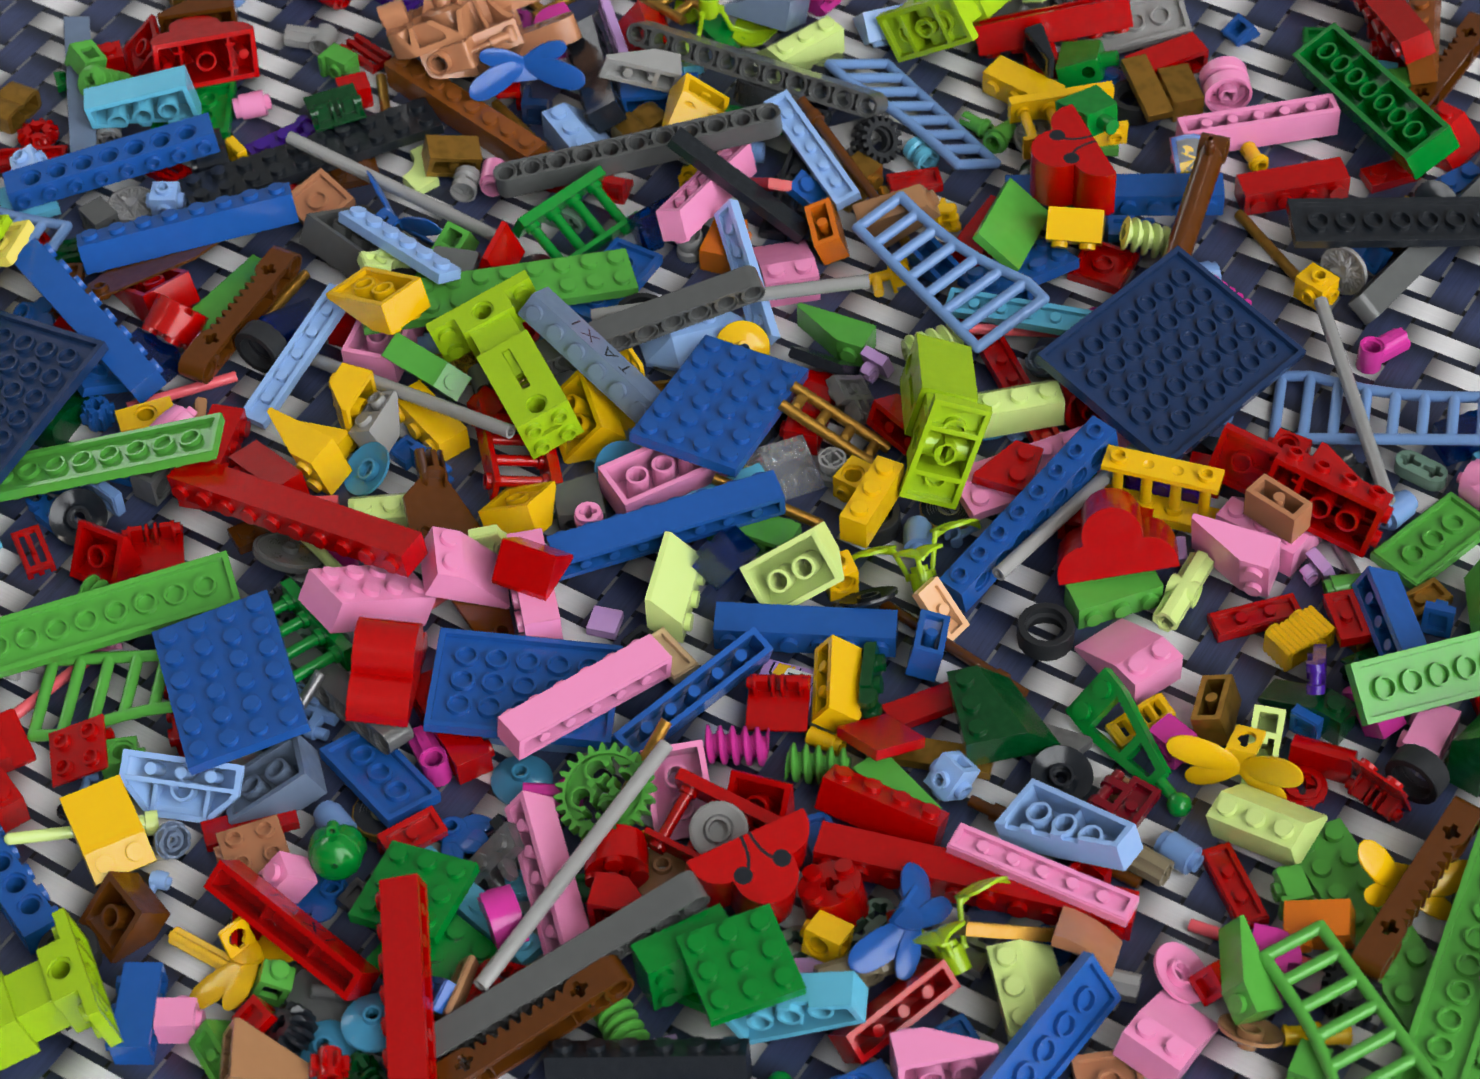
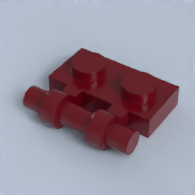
[1086,769,1162,828]

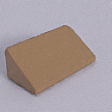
[435,954,479,1021]

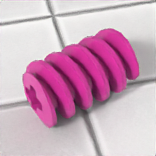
[705,724,770,767]

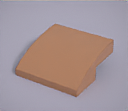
[1050,906,1123,977]

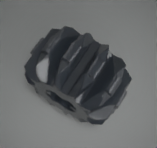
[264,1001,319,1057]

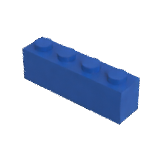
[1352,566,1427,656]

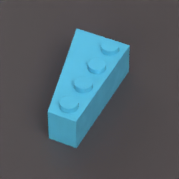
[84,65,202,129]
[725,971,868,1045]

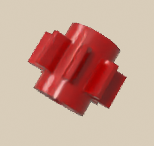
[309,1045,350,1079]

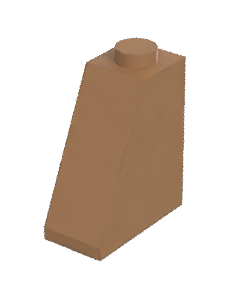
[852,184,941,248]
[219,1017,312,1079]

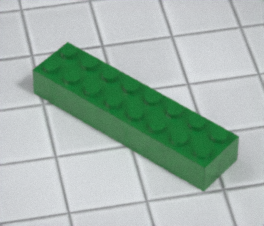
[1292,22,1460,180]

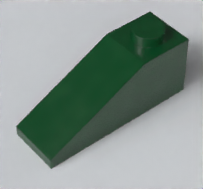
[34,390,103,448]
[1258,678,1357,745]

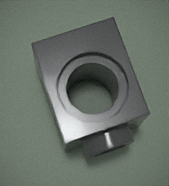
[78,196,120,230]
[129,468,171,507]

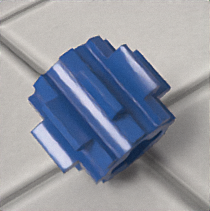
[80,395,116,433]

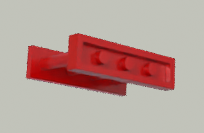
[471,398,564,501]
[643,767,781,862]

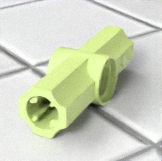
[1152,550,1214,632]

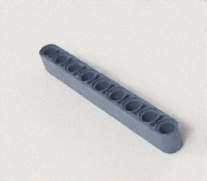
[64,16,97,153]

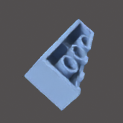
[994,778,1143,871]

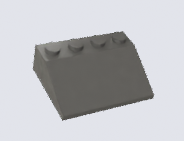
[299,205,426,278]

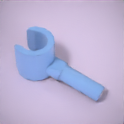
[149,870,172,894]

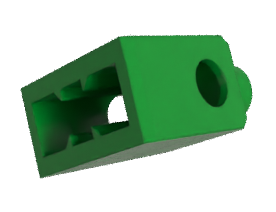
[1055,39,1120,88]
[1055,85,1119,136]

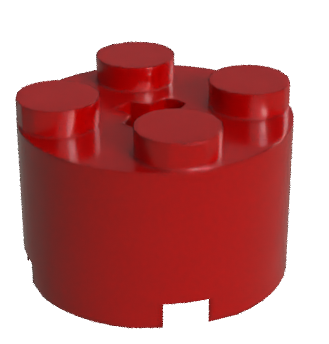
[142,293,209,350]
[584,824,649,889]
[797,858,870,928]

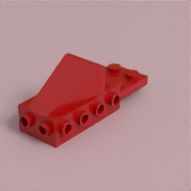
[1208,422,1394,558]

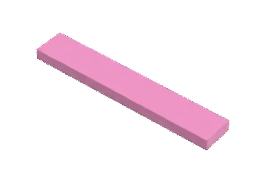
[946,822,1140,928]

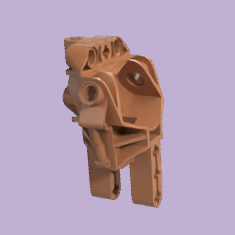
[376,0,582,79]

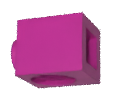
[1149,712,1197,770]

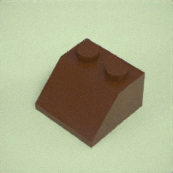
[79,871,170,963]

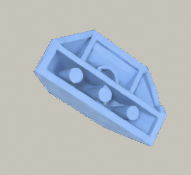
[639,311,748,372]
[119,749,245,823]

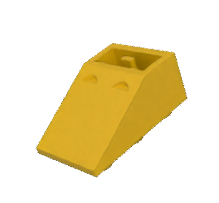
[662,72,730,126]

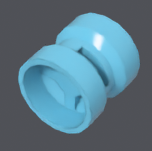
[903,136,940,169]

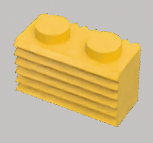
[1263,605,1336,672]

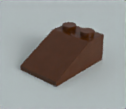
[157,0,239,33]

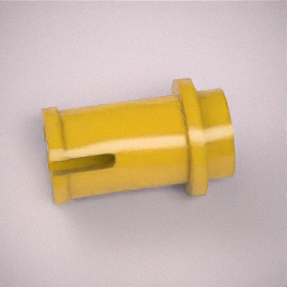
[1240,141,1269,172]
[805,726,847,756]

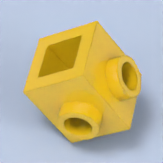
[1293,262,1340,310]

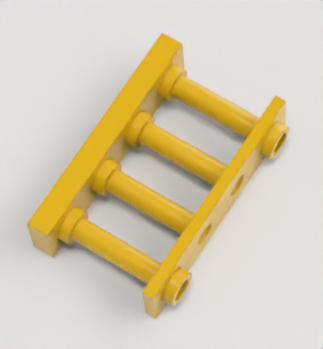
[1007,81,1129,160]
[1101,444,1225,533]

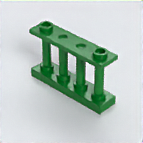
[512,165,640,259]
[273,577,352,683]

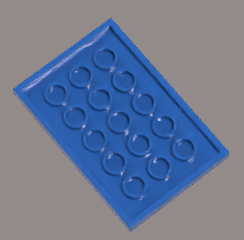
[629,335,809,478]
[152,589,311,776]
[423,627,623,750]

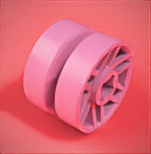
[1199,56,1253,112]

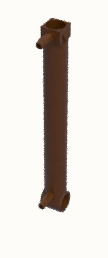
[1162,132,1230,257]

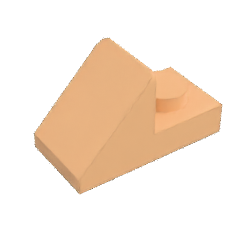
[912,576,970,641]

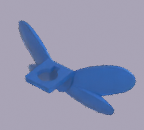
[469,40,585,101]
[366,170,442,246]
[848,862,952,981]

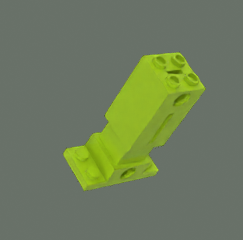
[876,0,1010,63]
[425,270,584,460]
[899,333,993,510]
[0,907,123,1071]

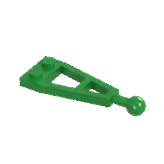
[1065,668,1192,817]

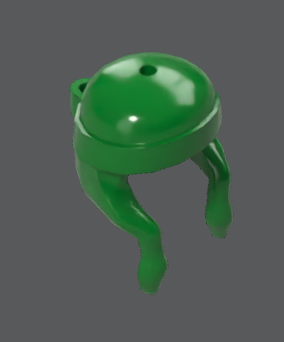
[308,820,368,881]

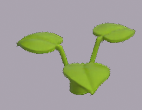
[666,0,778,62]
[851,518,981,593]
[912,876,1011,976]

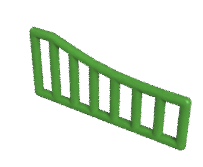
[27,649,173,742]
[1259,920,1441,1079]

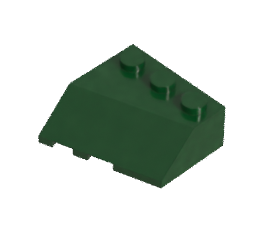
[947,665,1061,766]
[1444,713,1480,797]

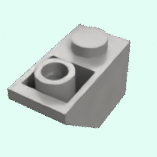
[348,390,400,452]

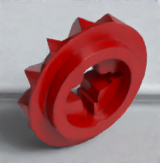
[17,117,59,147]
[1281,765,1328,810]

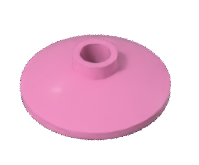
[1154,942,1204,1004]

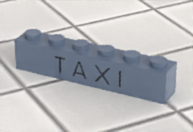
[518,287,662,424]

